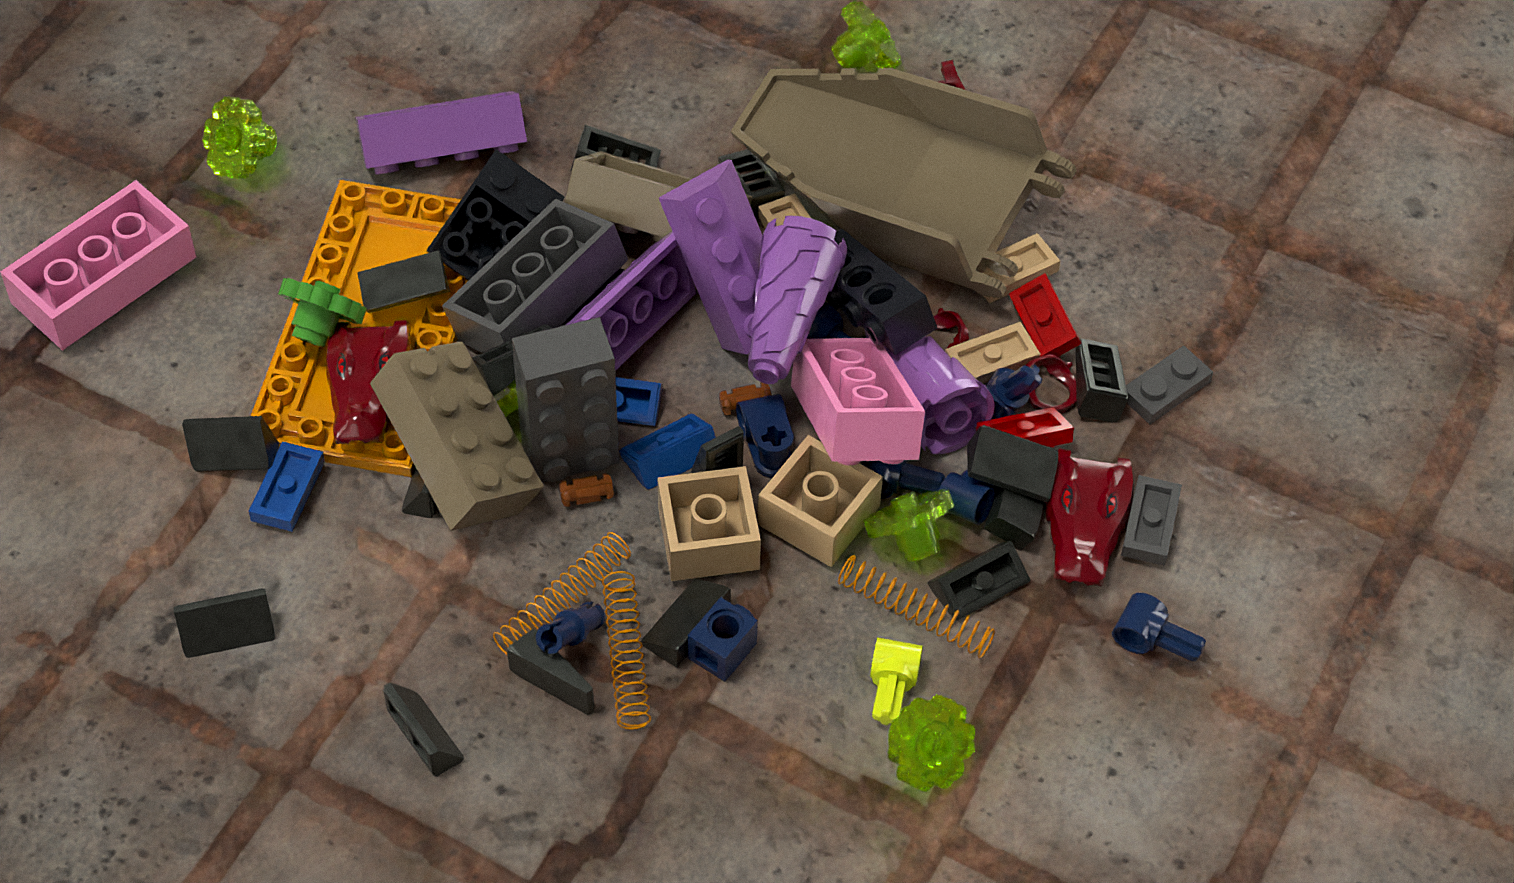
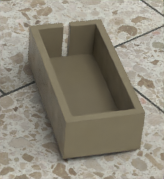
[565,151,753,242]
[370,341,544,531]

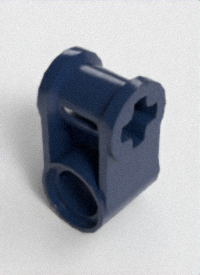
[736,393,794,478]

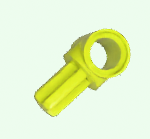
[870,637,923,725]

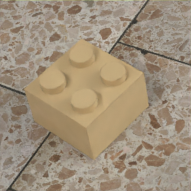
[758,435,883,567]
[657,466,761,581]

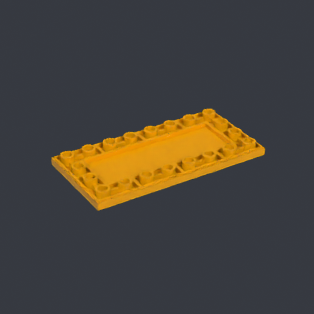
[251,180,468,477]

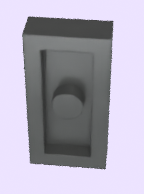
[1126,345,1213,424]
[1121,475,1182,566]

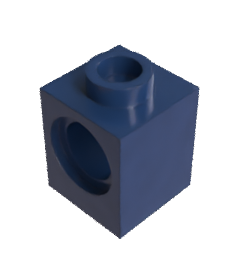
[688,597,758,682]

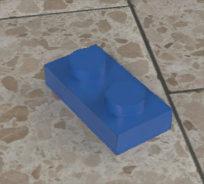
[248,441,325,532]

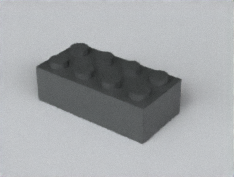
[442,199,628,353]
[512,317,619,483]

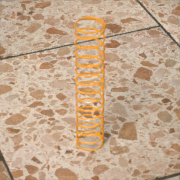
[493,532,631,655]
[838,555,995,658]
[602,571,651,729]

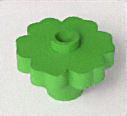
[278,278,367,347]

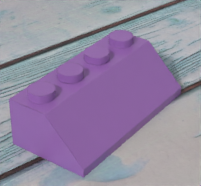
[355,91,527,174]
[659,160,763,354]
[566,231,696,371]

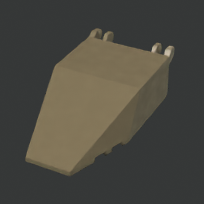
[730,68,1077,298]

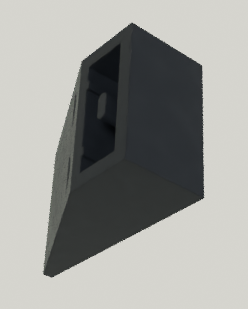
[426,149,565,281]

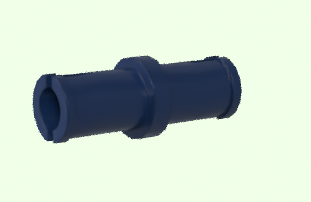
[536,601,605,654]

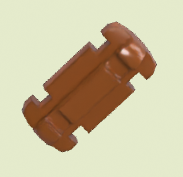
[719,382,772,416]
[559,473,614,507]

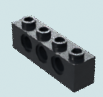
[826,229,938,355]

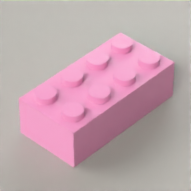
[0,180,196,351]
[791,338,925,465]

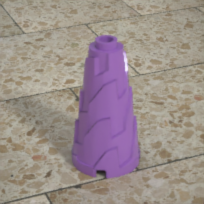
[748,216,847,384]
[865,331,995,454]

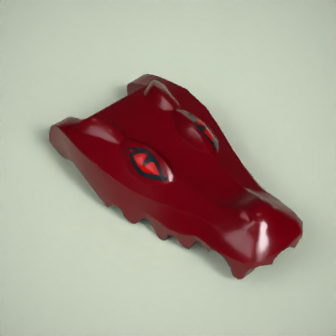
[326,320,411,444]
[1045,448,1134,587]

